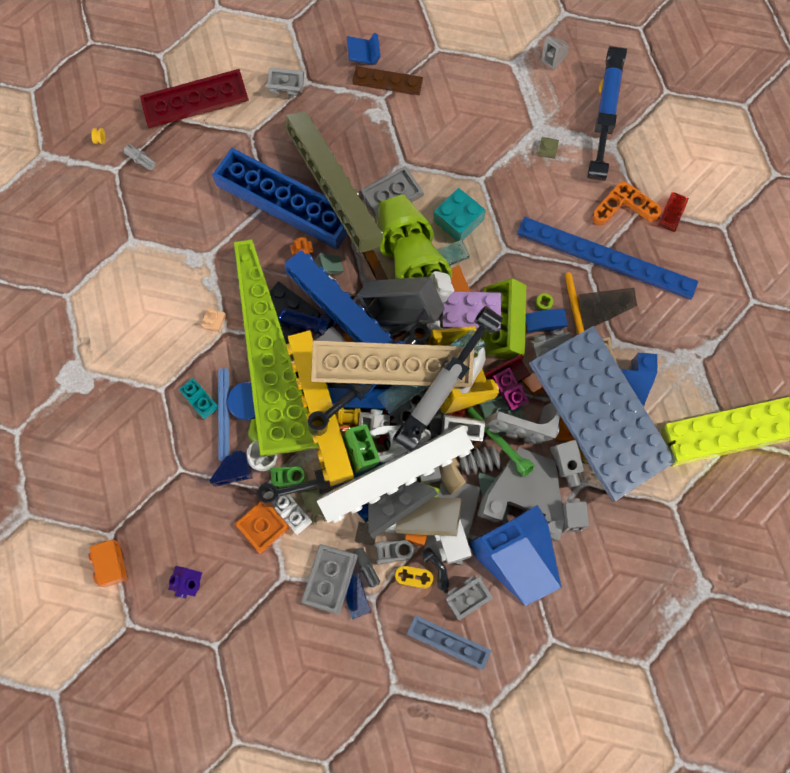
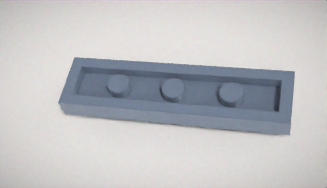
[407,615,492,670]

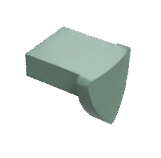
[314,253,344,275]

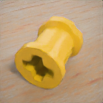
[338,407,361,425]

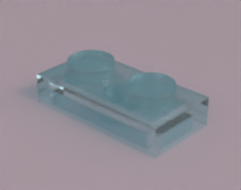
[437,240,470,266]

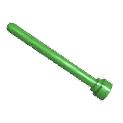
[467,408,535,477]

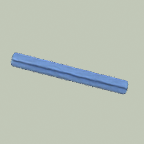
[218,368,230,461]

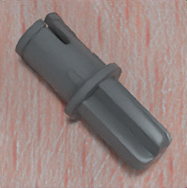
[352,547,380,588]

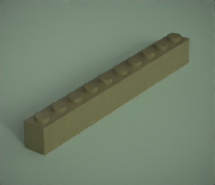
[285,111,383,253]

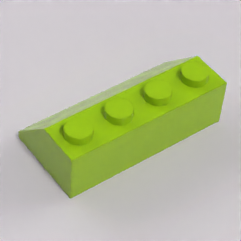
[481,278,527,359]

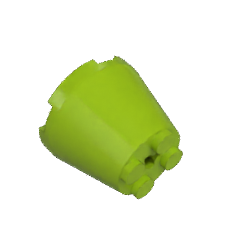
[377,194,434,258]
[394,233,452,279]

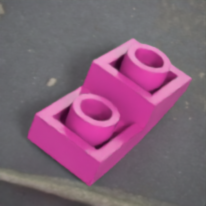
[491,367,529,410]

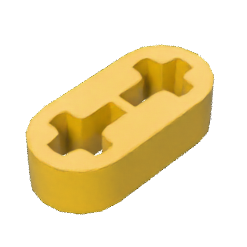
[395,566,433,589]

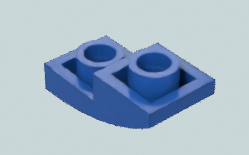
[526,309,568,334]

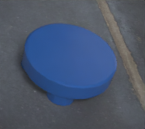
[227,382,255,420]

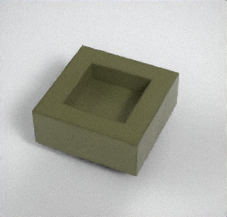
[538,137,559,159]

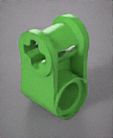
[269,466,308,489]

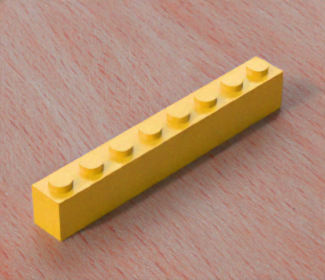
[286,330,354,486]

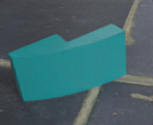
[178,378,218,420]

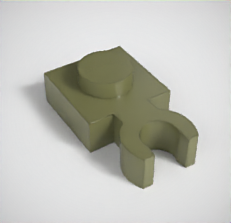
[301,488,327,525]

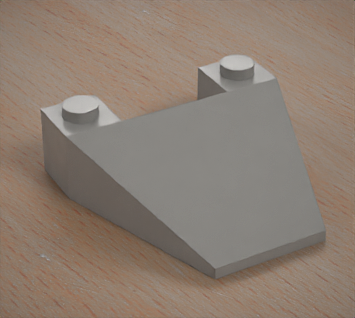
[477,447,565,542]

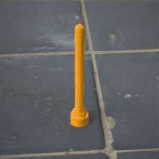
[565,272,584,335]

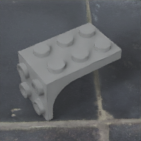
[484,403,561,444]

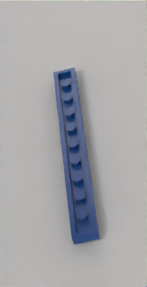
[517,217,698,300]

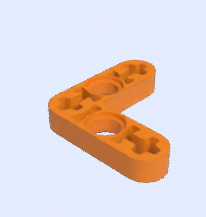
[592,182,661,226]

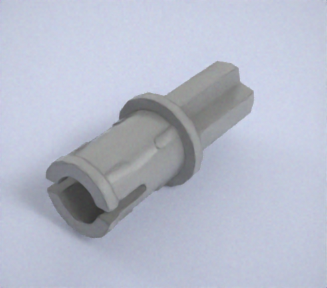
[124,144,156,170]

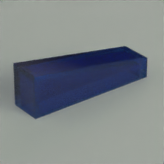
[278,308,328,335]

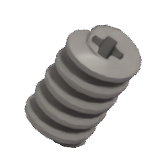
[458,446,501,475]

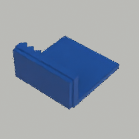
[347,33,381,65]

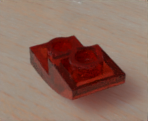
[658,192,689,232]

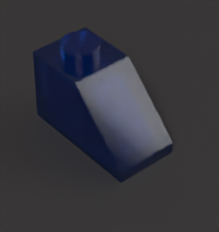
[210,451,253,487]

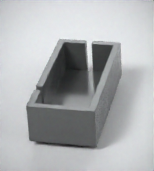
[357,277,445,325]

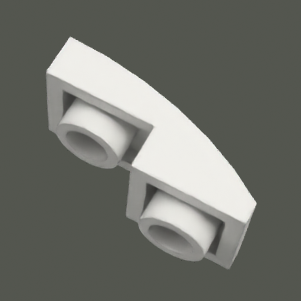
[273,494,312,535]

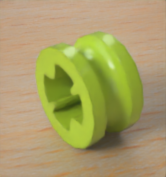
[536,293,554,311]

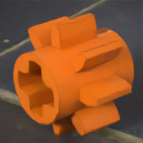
[290,237,313,256]

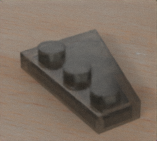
[577,288,637,331]

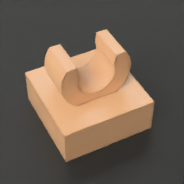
[202,308,226,332]

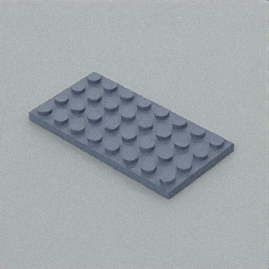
[529,326,675,502]

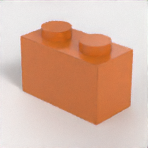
[88,539,128,588]

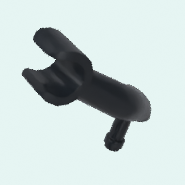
[421,547,449,593]

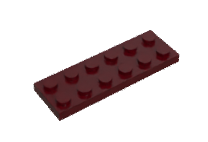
[140,69,249,128]

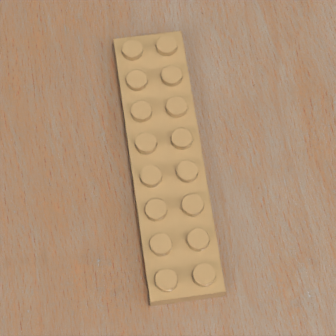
[311,340,474,387]

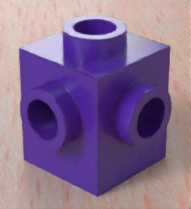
[168,566,202,599]

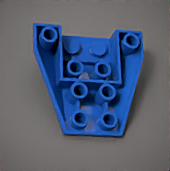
[468,505,562,606]

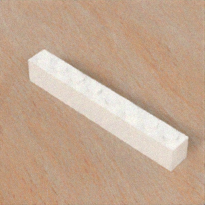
[317,424,474,523]

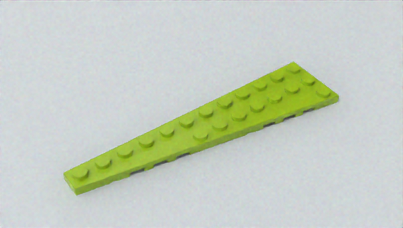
[234,239,319,457]

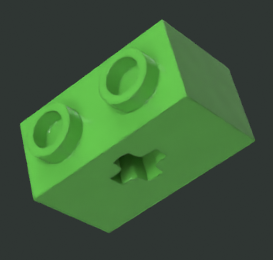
[342,424,381,473]

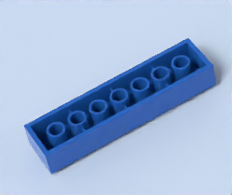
[212,148,348,249]

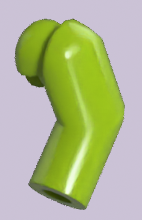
[248,419,258,443]

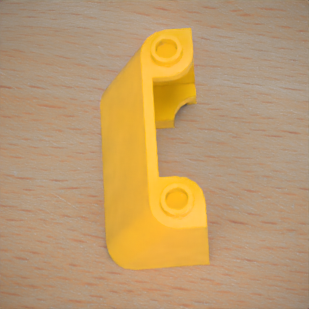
[426,326,499,414]

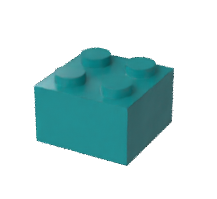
[434,187,486,243]

